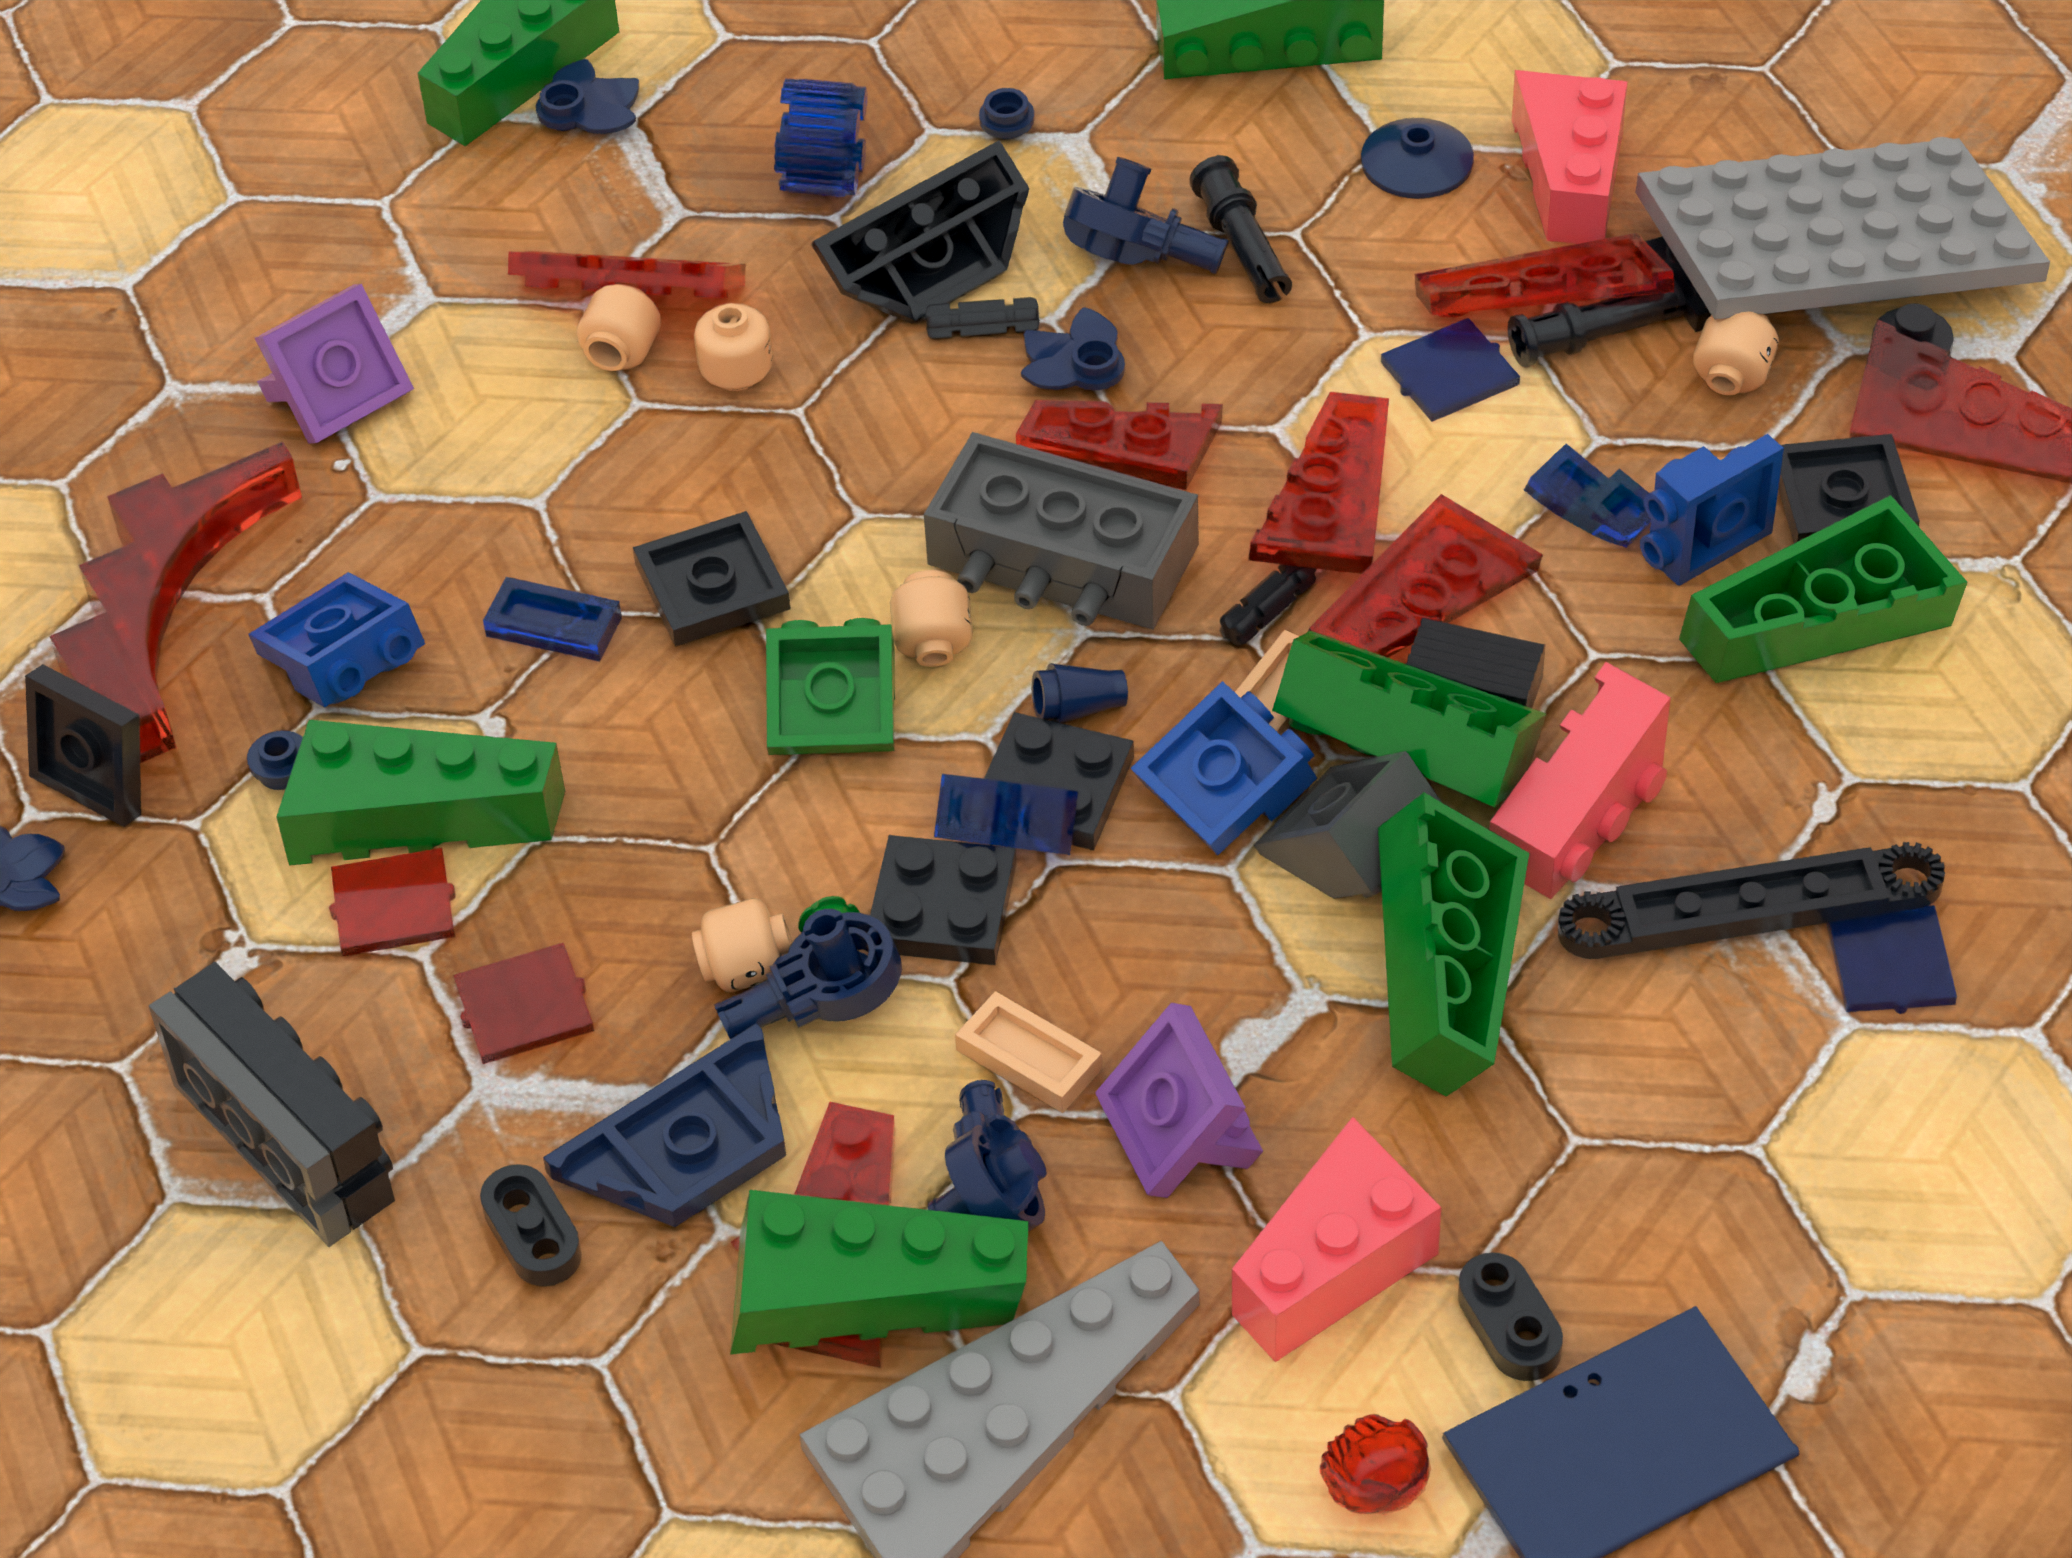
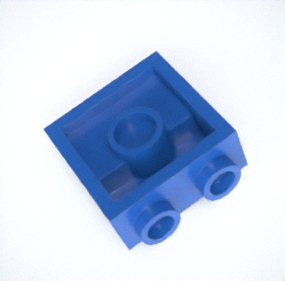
[1640,434,1784,586]
[248,572,426,707]
[1131,681,1317,856]

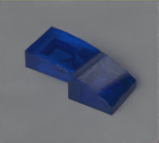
[1524,443,1651,548]
[934,774,1078,855]

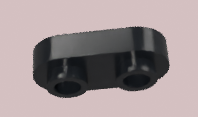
[480,1164,582,1286]
[1458,1253,1563,1381]

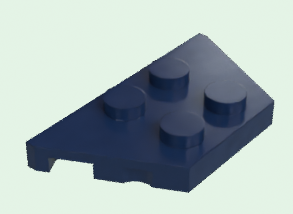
[543,1023,786,1227]

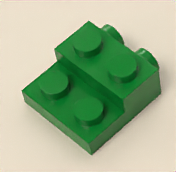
[766,618,895,755]

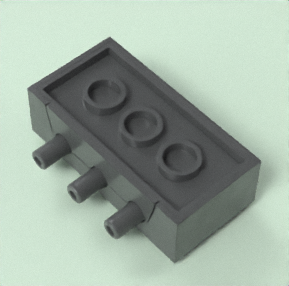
[924,432,1199,630]

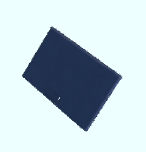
[1442,1306,1800,1558]

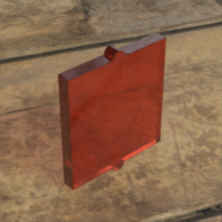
[329,848,456,957]
[453,942,594,1064]

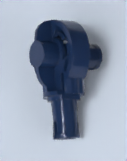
[1063,157,1229,274]
[714,909,902,1039]
[928,1080,1047,1233]

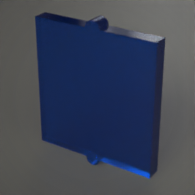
[1381,318,1520,422]
[1826,905,1957,1014]

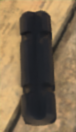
[925,297,1040,339]
[1219,553,1317,646]

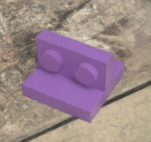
[255,284,414,443]
[1095,1003,1263,1198]

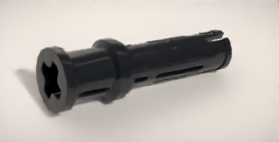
[1189,155,1292,303]
[1507,280,1686,367]

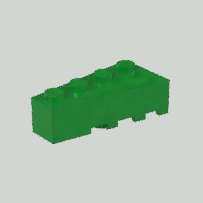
[1378,792,1529,1097]

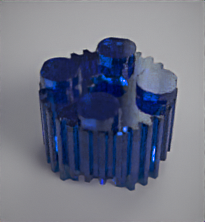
[774,78,867,197]

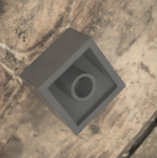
[1254,751,1442,899]

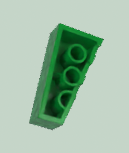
[417,0,619,146]
[1156,0,1384,79]
[1679,495,1968,683]
[1272,631,1547,807]
[276,720,565,866]
[730,1190,1028,1355]

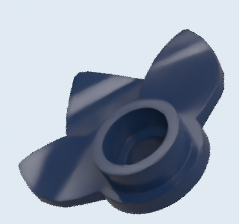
[536,59,639,134]
[1021,307,1125,390]
[0,826,65,911]

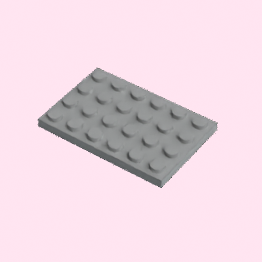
[1635,137,2050,320]

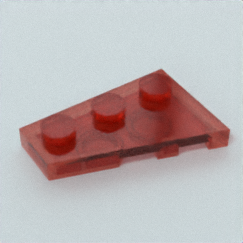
[1016,400,1223,491]

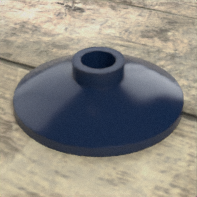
[1361,118,1474,199]

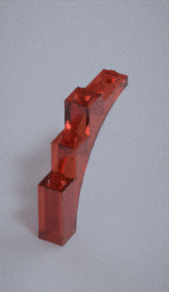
[49,442,302,763]

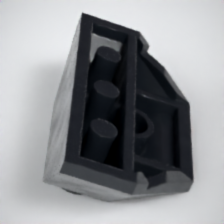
[811,140,1030,324]

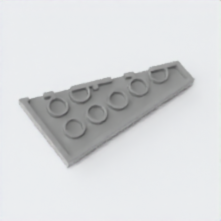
[799,1241,1199,1558]

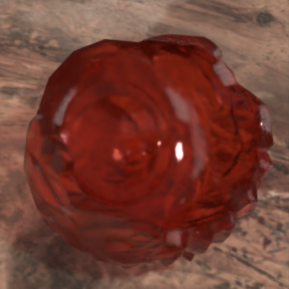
[1319,1414,1432,1515]

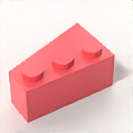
[1512,70,1628,247]
[1489,662,1671,899]
[1232,1117,1441,1362]

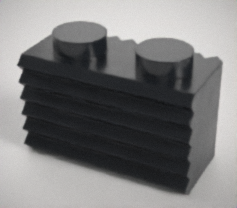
[1405,618,1545,708]

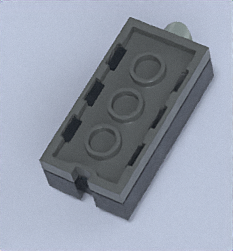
[149,961,395,1247]

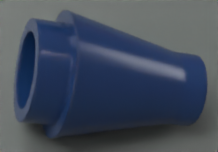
[1031,663,1128,724]

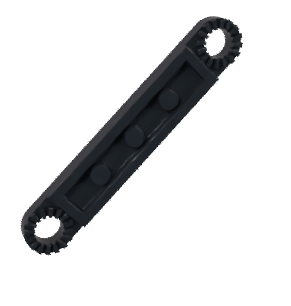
[1557,842,1945,959]

